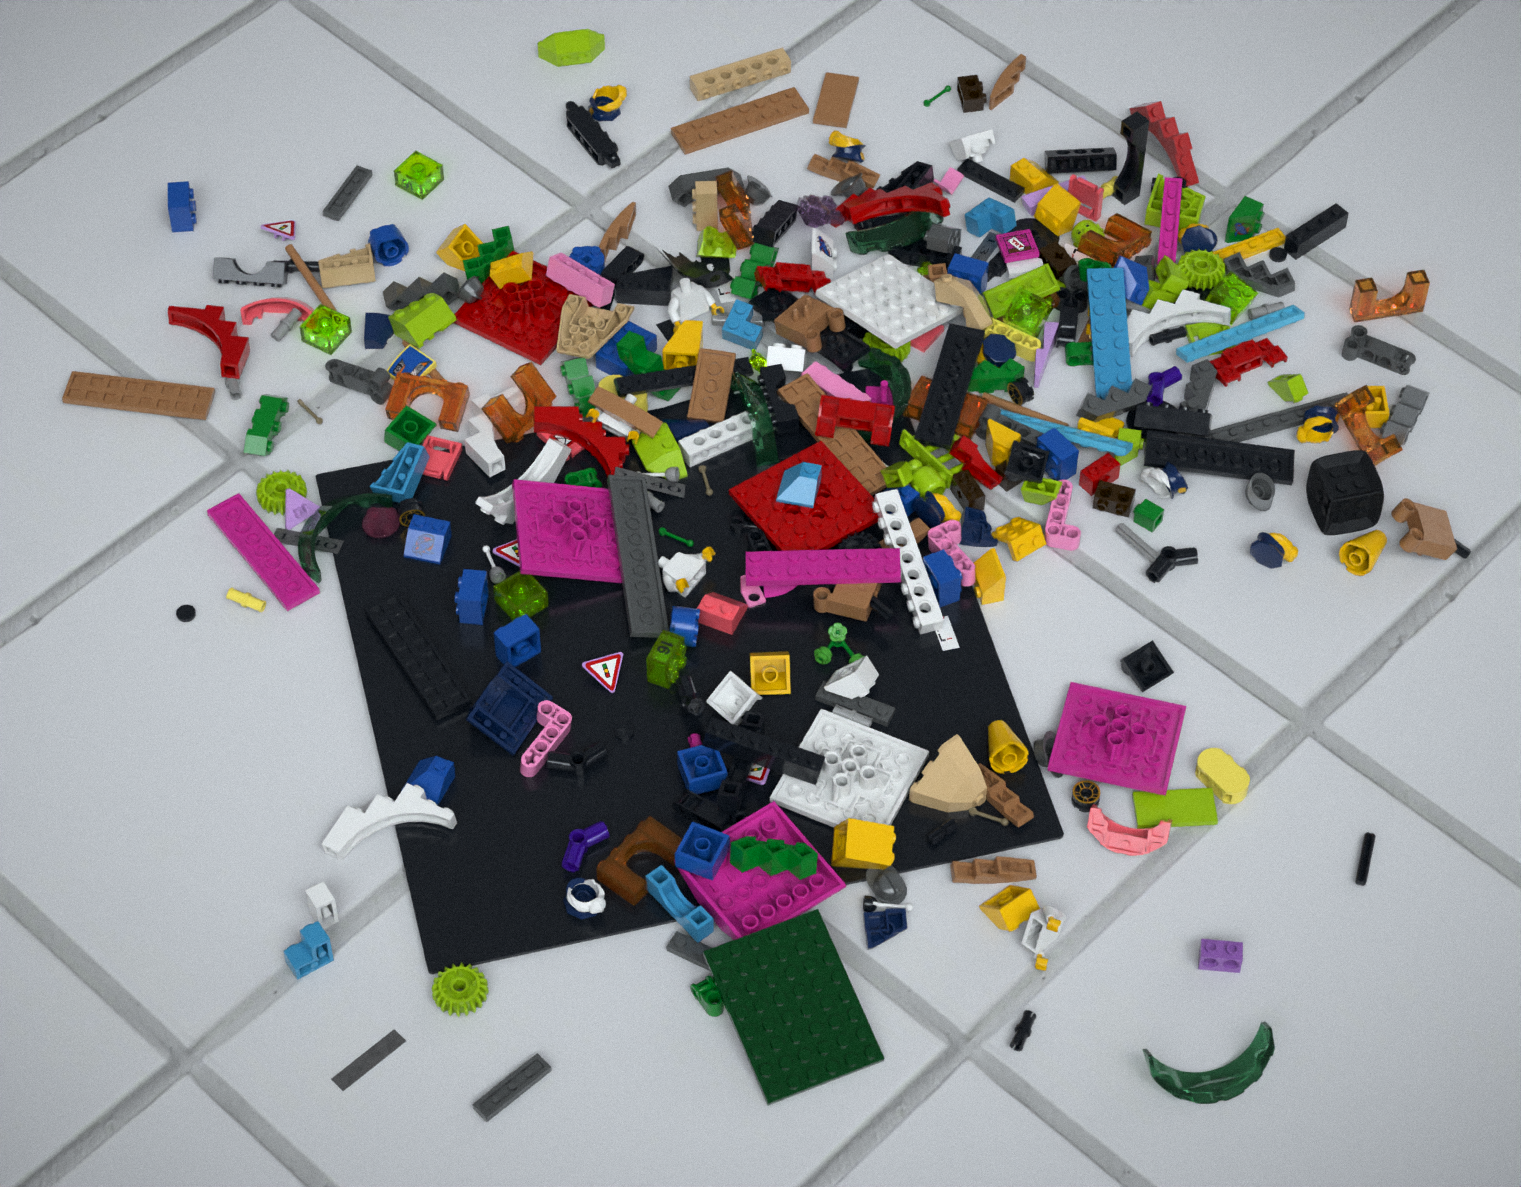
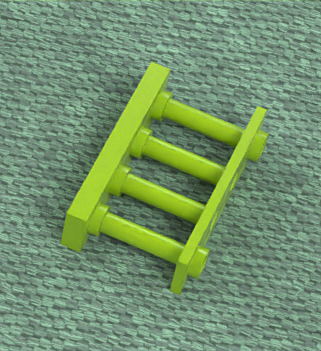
[899,429,963,489]

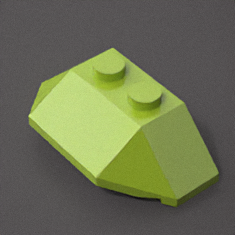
[537,29,605,67]
[632,422,688,480]

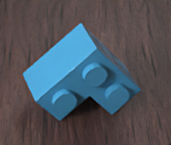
[965,197,1017,238]
[722,299,763,351]
[283,921,334,980]

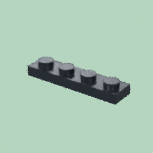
[957,158,1025,203]

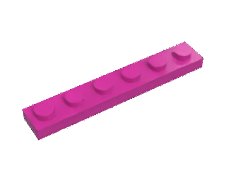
[1156,177,1183,279]

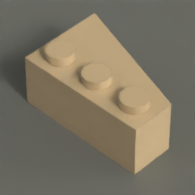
[692,181,718,231]
[318,243,376,288]

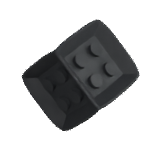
[1306,450,1384,535]

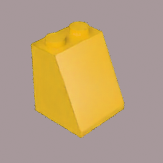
[662,320,703,370]
[831,818,896,870]

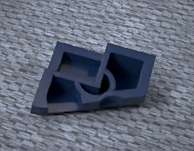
[364,313,394,349]
[661,419,709,442]
[959,507,998,547]
[863,908,907,950]

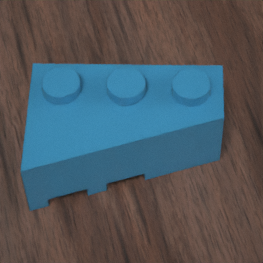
[370,442,430,503]

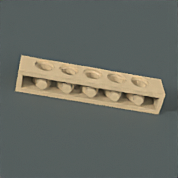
[690,47,791,101]

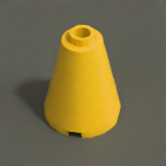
[1339,530,1387,576]
[988,720,1029,774]

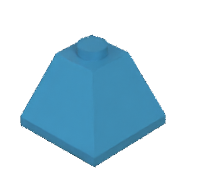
[776,462,822,508]

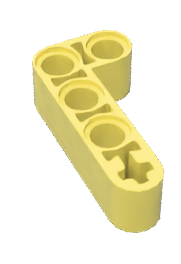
[983,317,1041,362]

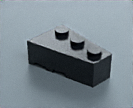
[876,161,934,193]
[616,266,673,306]

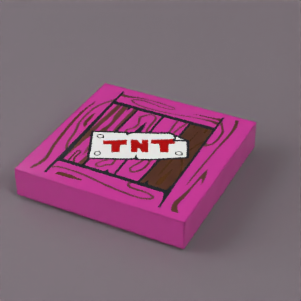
[995,229,1039,263]

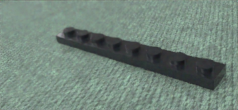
[613,357,754,397]

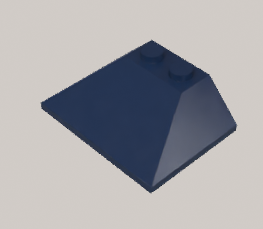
[466,662,553,755]

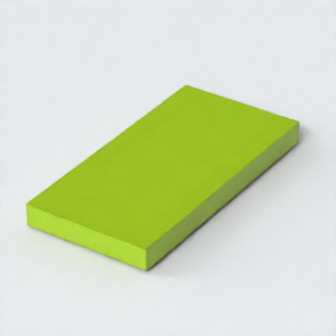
[983,263,1060,319]
[1132,788,1218,829]

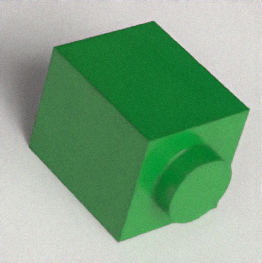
[1133,499,1164,532]

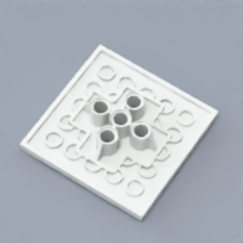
[815,254,963,349]
[770,709,929,827]

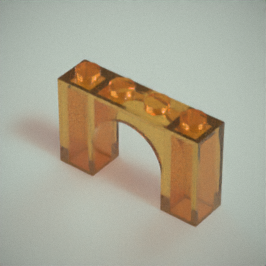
[716,170,754,250]
[1077,213,1152,268]
[1349,270,1430,322]
[481,362,557,443]
[385,372,470,432]
[903,375,989,440]
[1334,385,1403,466]
[597,816,682,906]

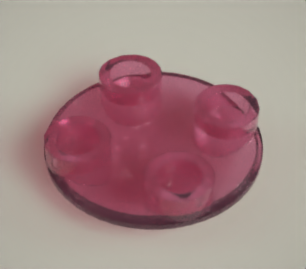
[362,507,400,538]

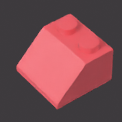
[697,592,748,635]

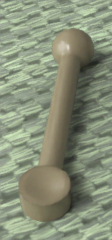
[297,399,323,424]
[699,465,713,496]
[969,807,1009,826]

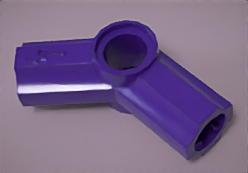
[1147,366,1182,407]
[562,821,610,872]

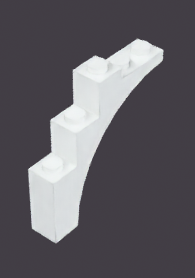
[1127,290,1231,356]
[464,382,528,477]
[476,438,572,525]
[322,783,457,861]

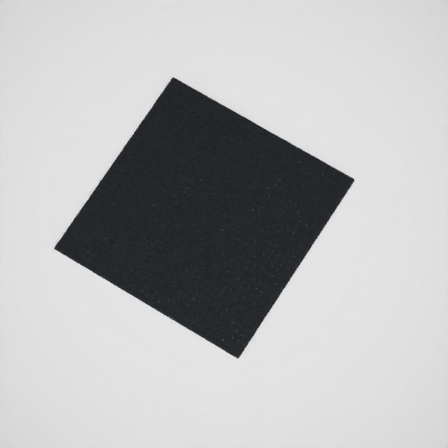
[316,365,1064,974]

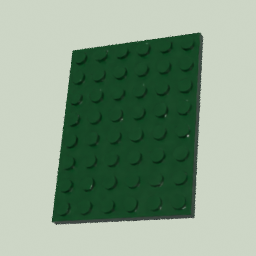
[703,909,885,1106]

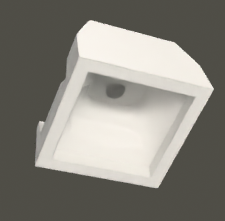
[949,129,995,163]
[706,671,762,726]

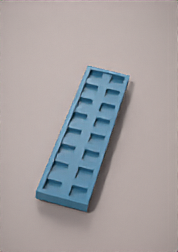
[1086,268,1132,400]

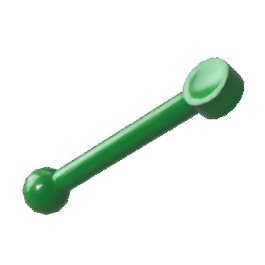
[924,85,951,107]
[659,528,694,547]

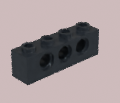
[1045,147,1117,174]
[888,233,962,273]

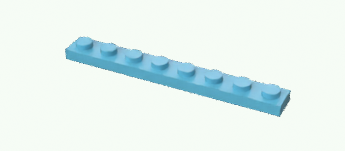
[1176,305,1305,363]
[1000,409,1133,456]

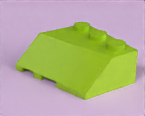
[1144,173,1206,232]
[388,293,457,349]

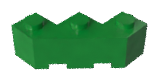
[463,226,515,284]
[730,243,779,299]
[616,331,681,401]
[560,357,596,417]
[967,358,1025,394]
[244,394,289,456]
[730,836,818,880]

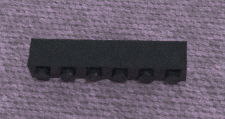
[703,717,825,785]

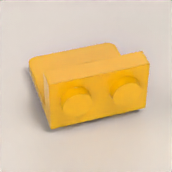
[1077,417,1124,439]
[991,517,1046,562]

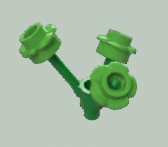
[814,623,865,664]

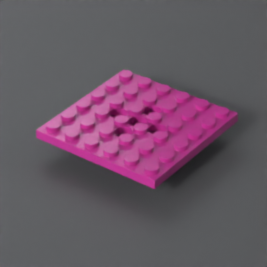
[512,479,622,583]
[1047,682,1186,796]

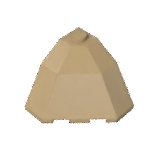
[934,274,992,330]
[909,734,987,812]

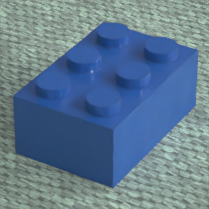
[595,321,657,377]

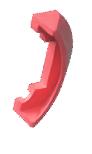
[240,297,317,328]
[1087,804,1173,856]

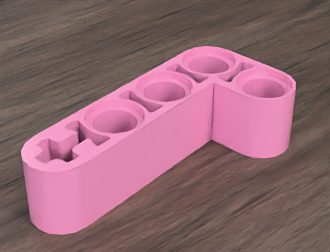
[1044,479,1081,551]
[928,520,975,586]
[520,700,572,777]

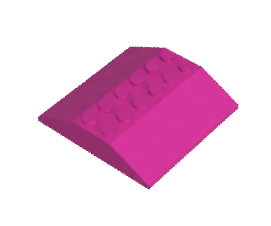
[674,801,846,940]

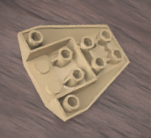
[556,294,635,359]

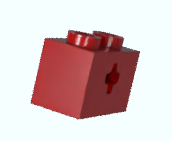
[1079,453,1121,496]

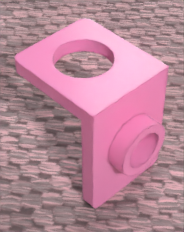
[933,167,964,195]
[740,575,766,608]

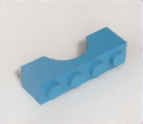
[646,865,714,943]

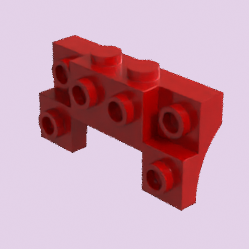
[754,262,831,295]
[1209,338,1288,387]
[815,395,895,446]

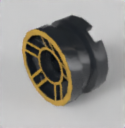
[1007,377,1034,406]
[397,498,425,527]
[1071,780,1101,812]

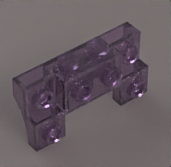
[796,194,845,228]

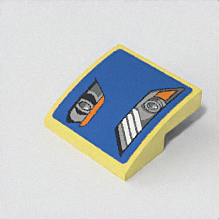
[387,344,437,392]

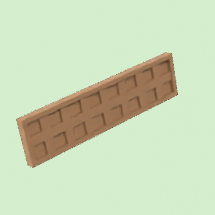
[671,87,809,155]
[62,371,215,420]
[777,373,887,495]

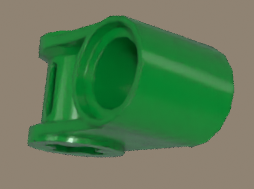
[1078,258,1112,282]
[1065,341,1093,366]
[565,468,602,488]
[690,975,724,1017]

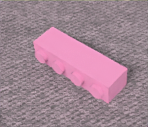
[546,253,615,307]
[801,361,871,402]

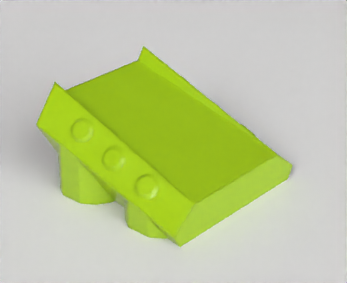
[696,226,737,258]

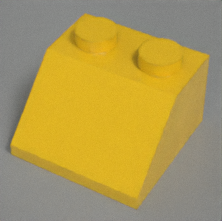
[1010,158,1059,195]
[1034,183,1081,236]
[436,224,483,271]
[490,251,534,289]
[985,418,1021,467]
[974,548,1006,605]
[749,651,791,695]
[979,885,1040,932]

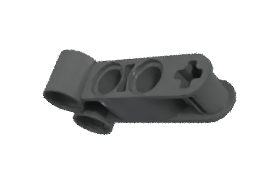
[1342,325,1416,375]
[325,359,394,405]
[976,404,1044,447]

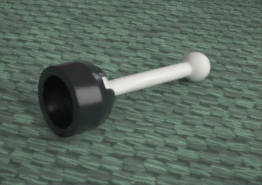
[863,895,913,912]

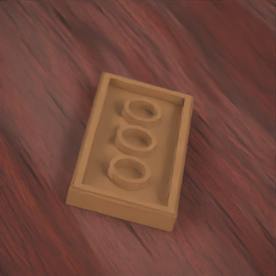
[813,72,859,128]
[687,348,736,423]

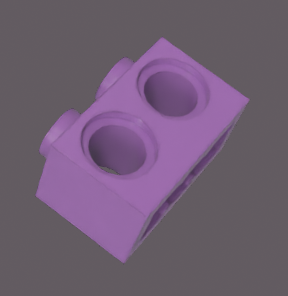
[1198,939,1243,973]

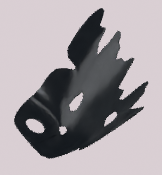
[655,247,733,288]

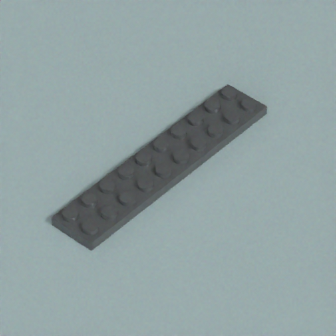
[607,475,669,638]

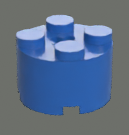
[368,224,409,266]
[569,246,605,275]
[668,606,700,647]

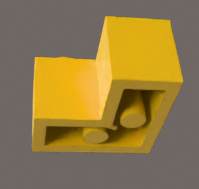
[1347,386,1390,429]

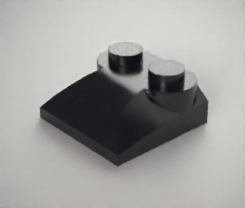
[1004,440,1049,484]
[1120,640,1174,692]

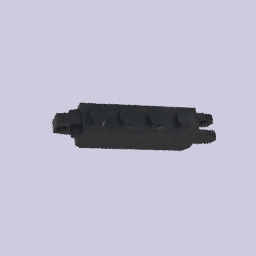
[566,101,621,168]

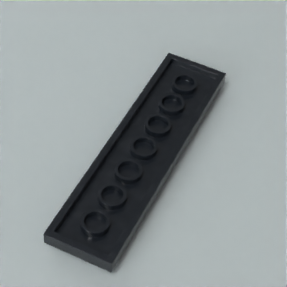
[749,288,870,370]
[914,323,985,450]
[1144,430,1295,486]

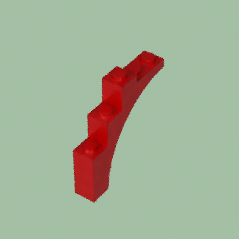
[1129,101,1199,187]
[843,182,951,224]
[168,305,250,379]
[533,406,629,477]

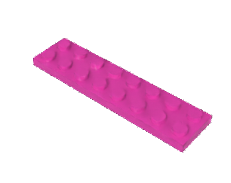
[207,493,320,611]
[746,548,901,586]

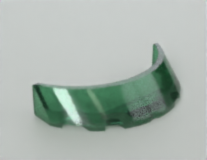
[845,211,944,255]
[858,347,912,444]
[730,372,778,466]
[298,493,393,583]
[1142,1021,1275,1104]

